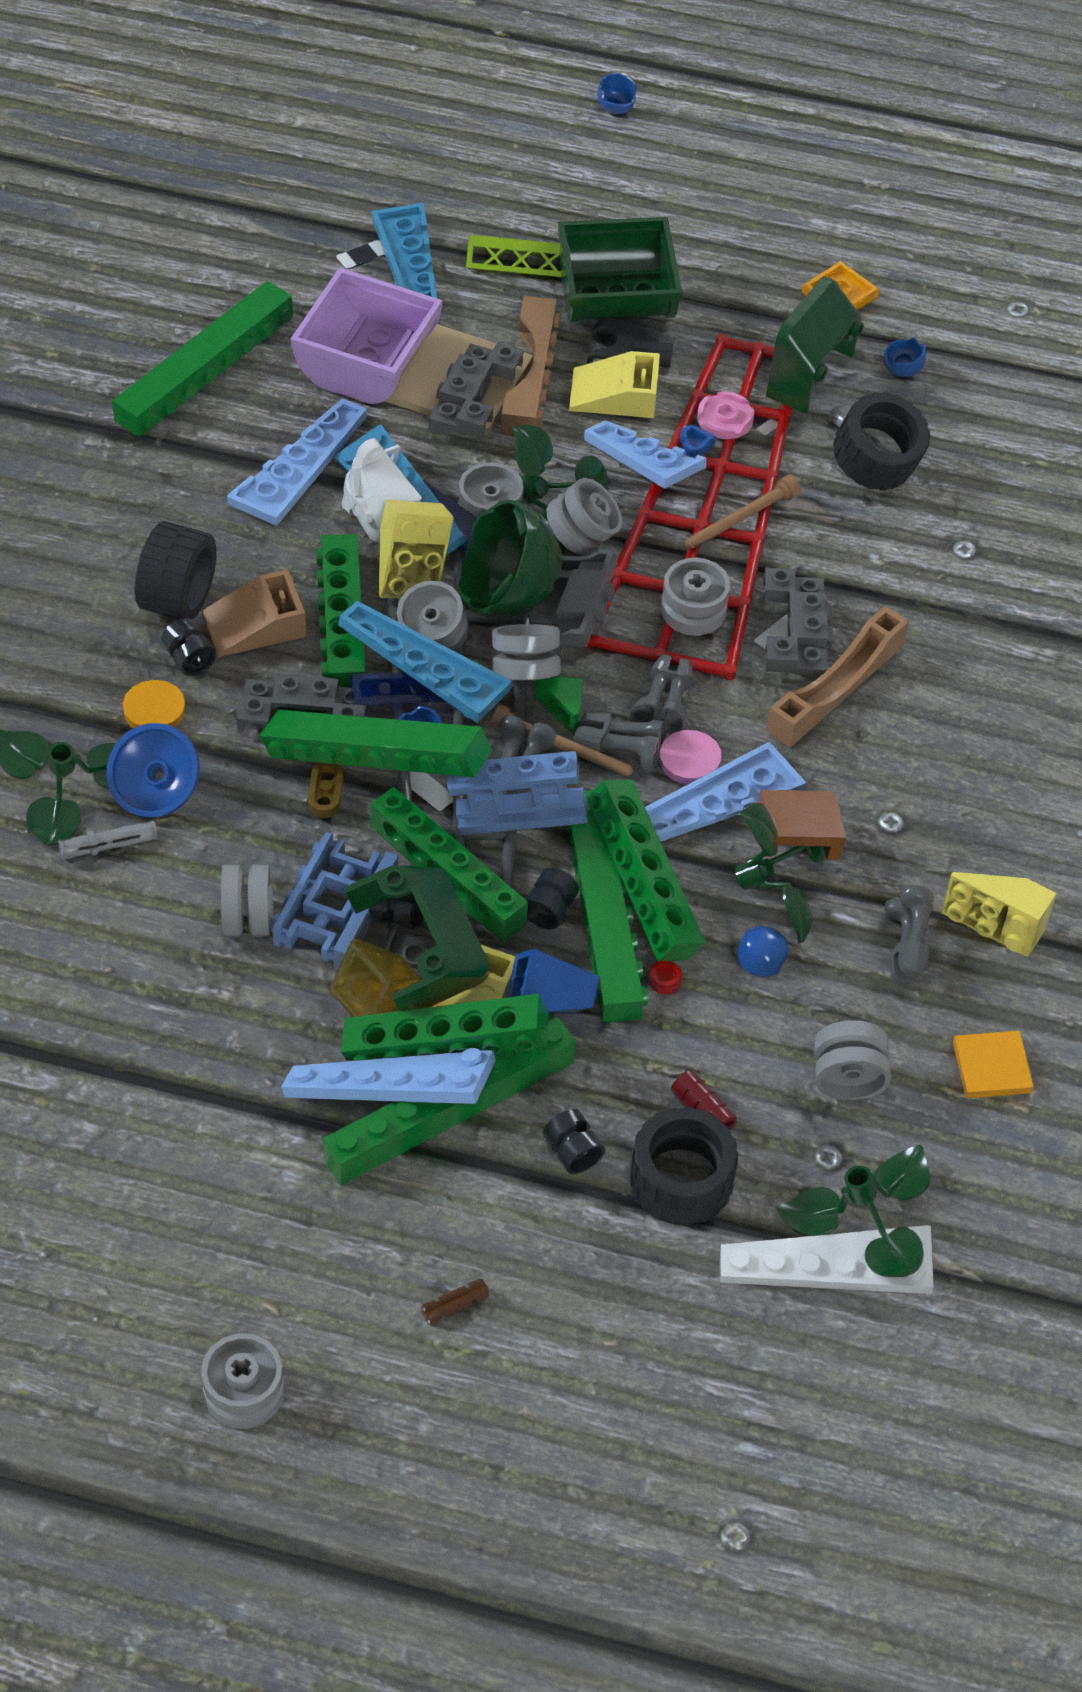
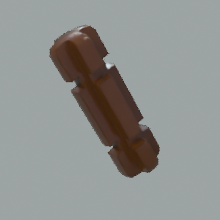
[421,1279,489,1324]

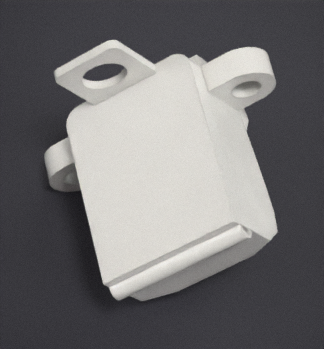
[341,438,422,544]

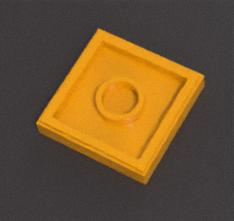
[802,261,880,310]
[953,1031,1034,1099]

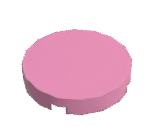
[697,391,755,439]
[659,730,721,785]

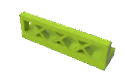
[466,235,561,278]

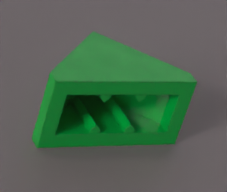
[534,676,583,735]

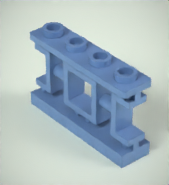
[447,751,587,835]
[270,832,398,972]

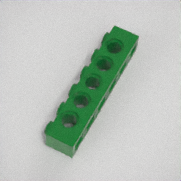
[316,534,366,689]
[587,780,706,961]
[370,787,528,943]
[341,994,549,1061]

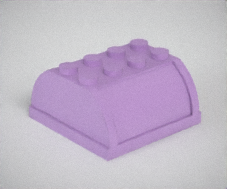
[290,267,442,404]

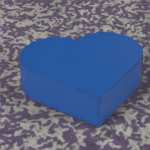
[680,425,716,458]

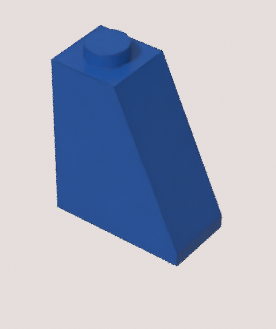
[506,949,599,1015]

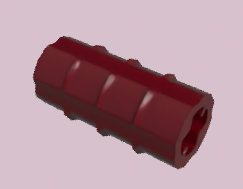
[671,1070,737,1130]

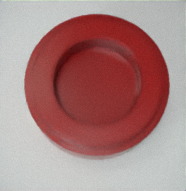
[649,961,682,994]

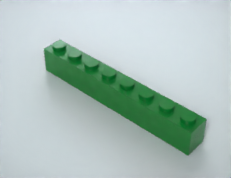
[112,281,293,437]
[259,710,493,778]
[566,790,648,1023]
[323,1017,576,1185]

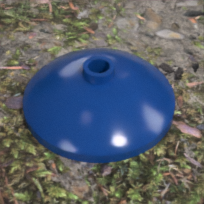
[106,723,200,818]

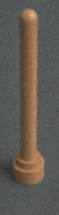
[685,474,801,549]
[490,704,633,776]

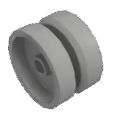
[458,462,524,533]
[547,478,622,555]
[661,558,730,636]
[396,581,469,651]
[492,624,561,680]
[221,864,273,937]
[814,1020,891,1100]
[201,1333,284,1429]

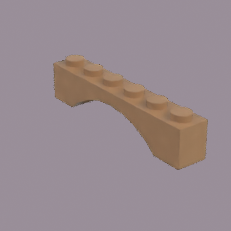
[501,296,561,436]
[766,606,909,748]

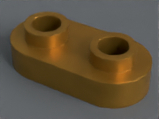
[308,763,344,818]

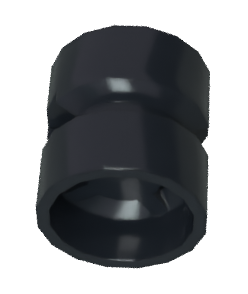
[161,618,216,676]
[525,867,579,930]
[369,893,425,930]
[543,1109,605,1175]

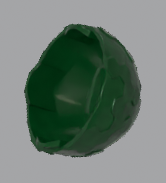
[458,499,563,619]

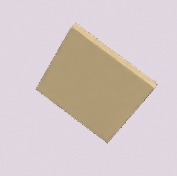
[385,324,533,435]

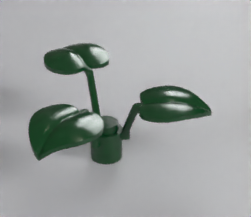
[512,425,609,553]
[0,729,116,846]
[735,804,826,944]
[777,1144,931,1277]

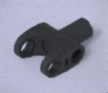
[586,320,673,368]

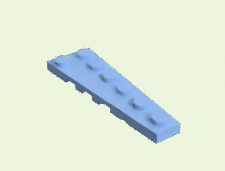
[227,398,367,526]
[645,742,806,842]
[281,1048,496,1104]

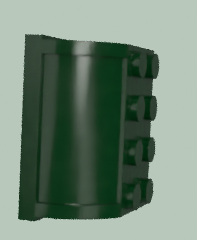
[558,217,683,323]

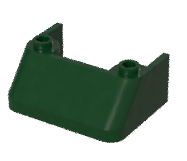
[765,276,864,413]
[343,865,490,1011]

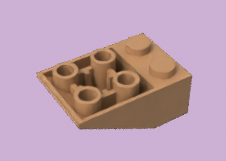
[202,569,306,658]

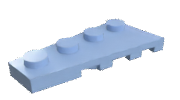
[584,420,707,489]

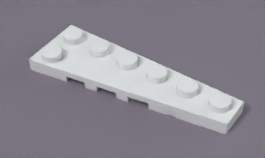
[720,1225,933,1294]

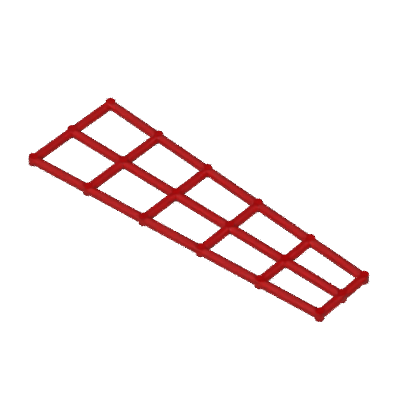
[586,334,792,681]

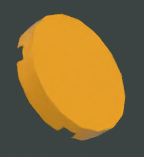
[122,680,185,728]

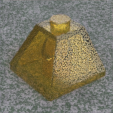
[329,939,420,1017]

